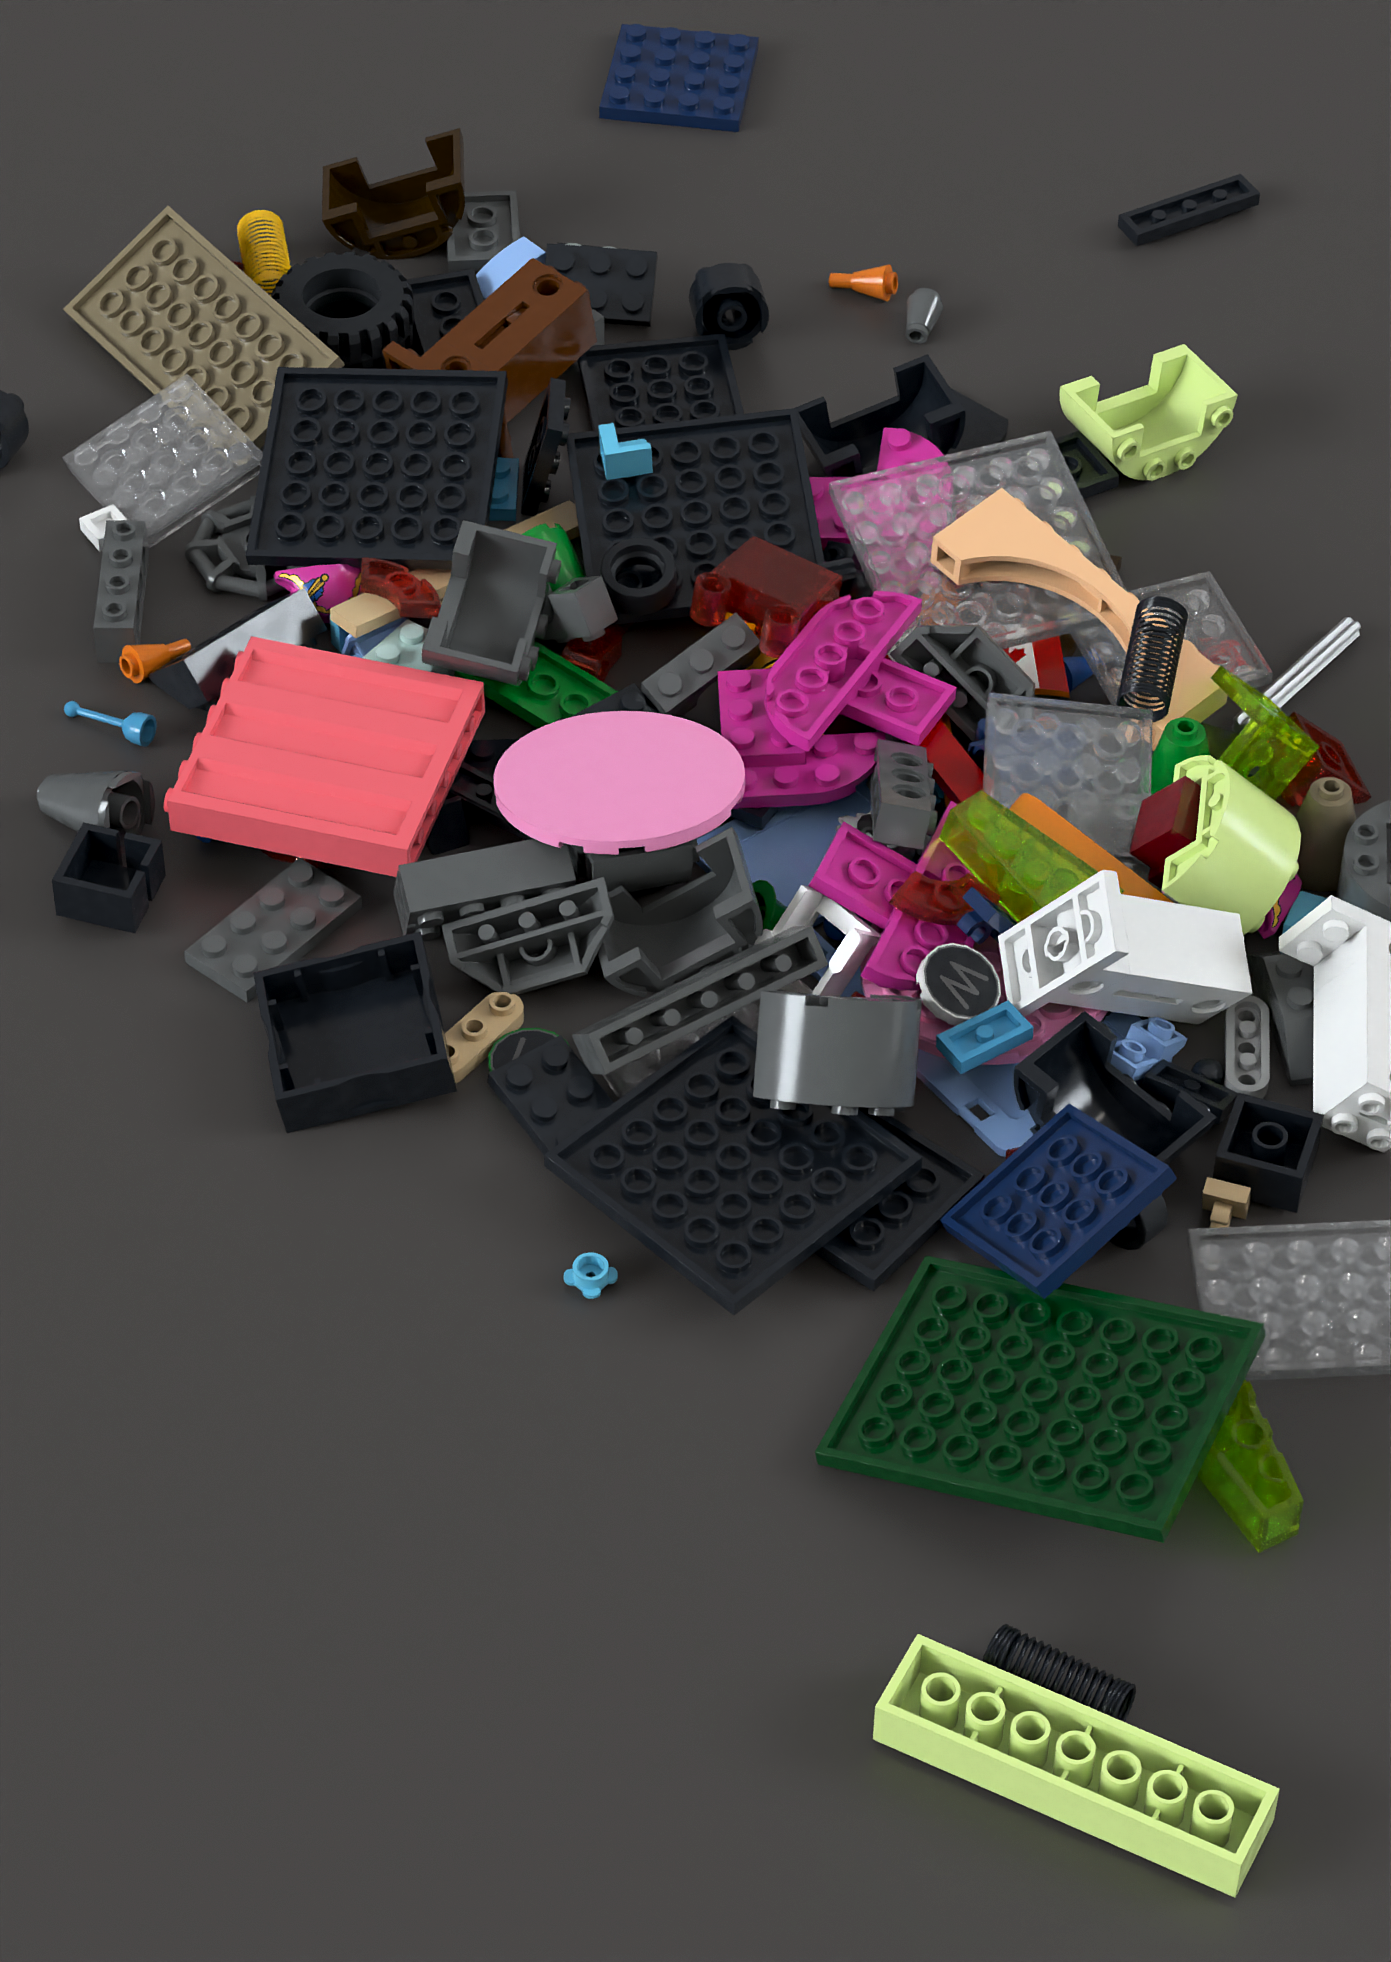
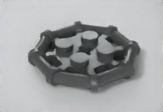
[185,495,308,601]

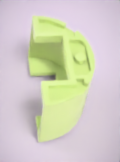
[1059,344,1238,481]
[1162,755,1301,936]

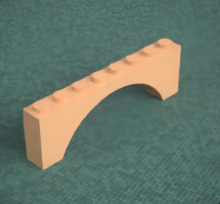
[930,488,1231,751]

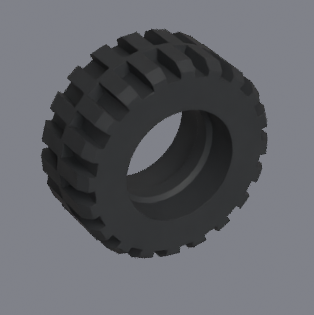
[271,251,415,369]

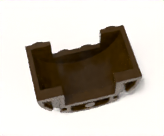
[322,128,465,260]

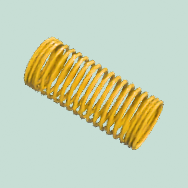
[237,210,291,296]

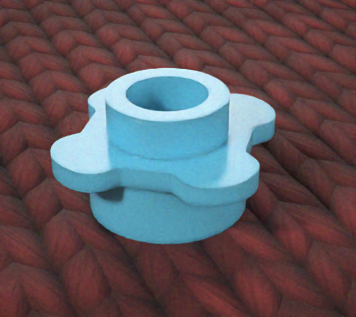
[564,1252,618,1299]

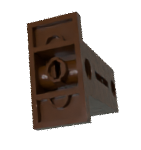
[382,258,597,458]

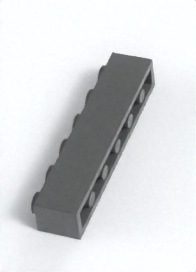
[572,925,829,1074]

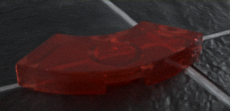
[361,557,441,618]
[889,871,1003,926]

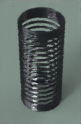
[1116,596,1188,723]
[982,1624,1136,1722]

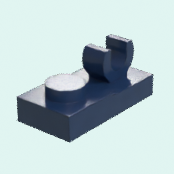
[957,886,1018,945]

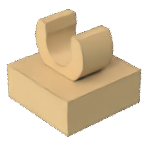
[1202,1177,1251,1233]

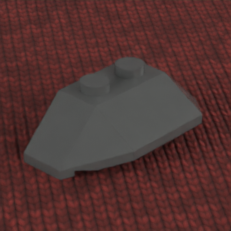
[890,625,1035,742]
[442,877,614,995]
[1248,951,1314,1086]

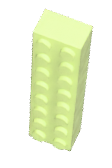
[873,1634,1280,1898]

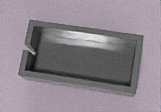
[393,839,576,942]

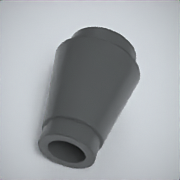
[906,288,943,344]

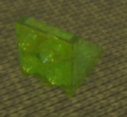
[1211,666,1319,801]

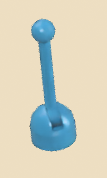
[64,701,157,747]

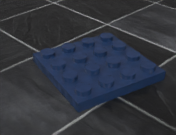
[599,24,759,132]
[940,1103,1177,1299]

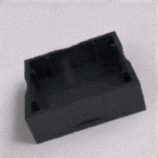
[253,931,457,1133]

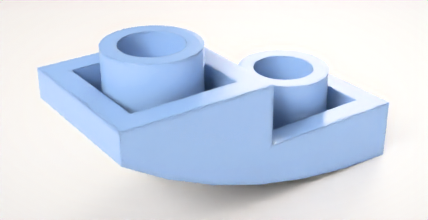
[476,237,546,300]
[1110,1017,1188,1081]

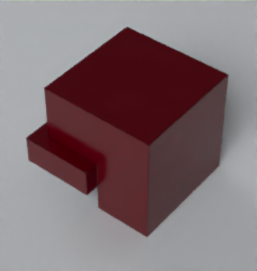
[1129,776,1201,888]

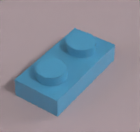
[489,457,519,521]
[936,1000,1034,1074]

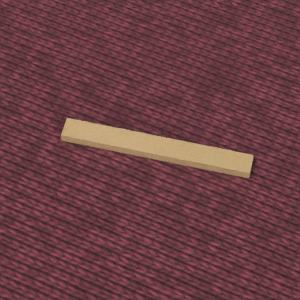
[330,500,579,638]

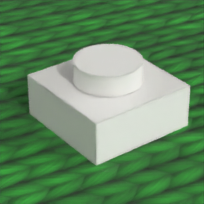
[79,504,127,552]

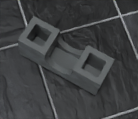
[536,576,618,644]
[641,613,762,718]

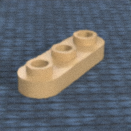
[445,992,524,1083]

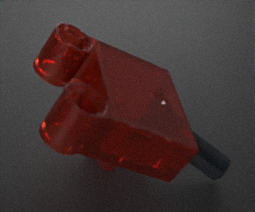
[690,536,857,658]

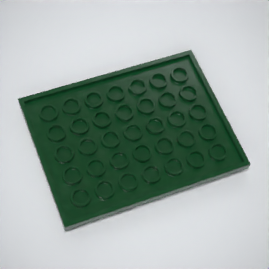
[815,1256,1266,1543]

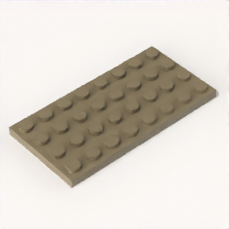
[63,206,345,472]

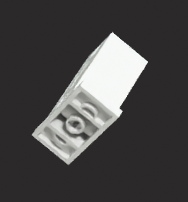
[998,869,1252,1025]
[1279,895,1391,1153]

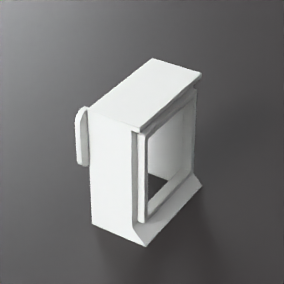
[754,885,881,997]

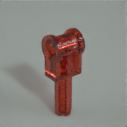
[561,623,633,682]

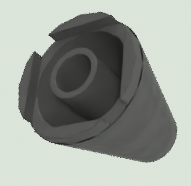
[37,771,155,854]

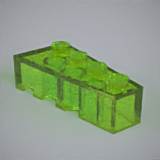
[939,790,1124,923]
[1197,1379,1304,1553]

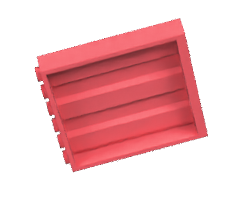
[164,636,485,877]

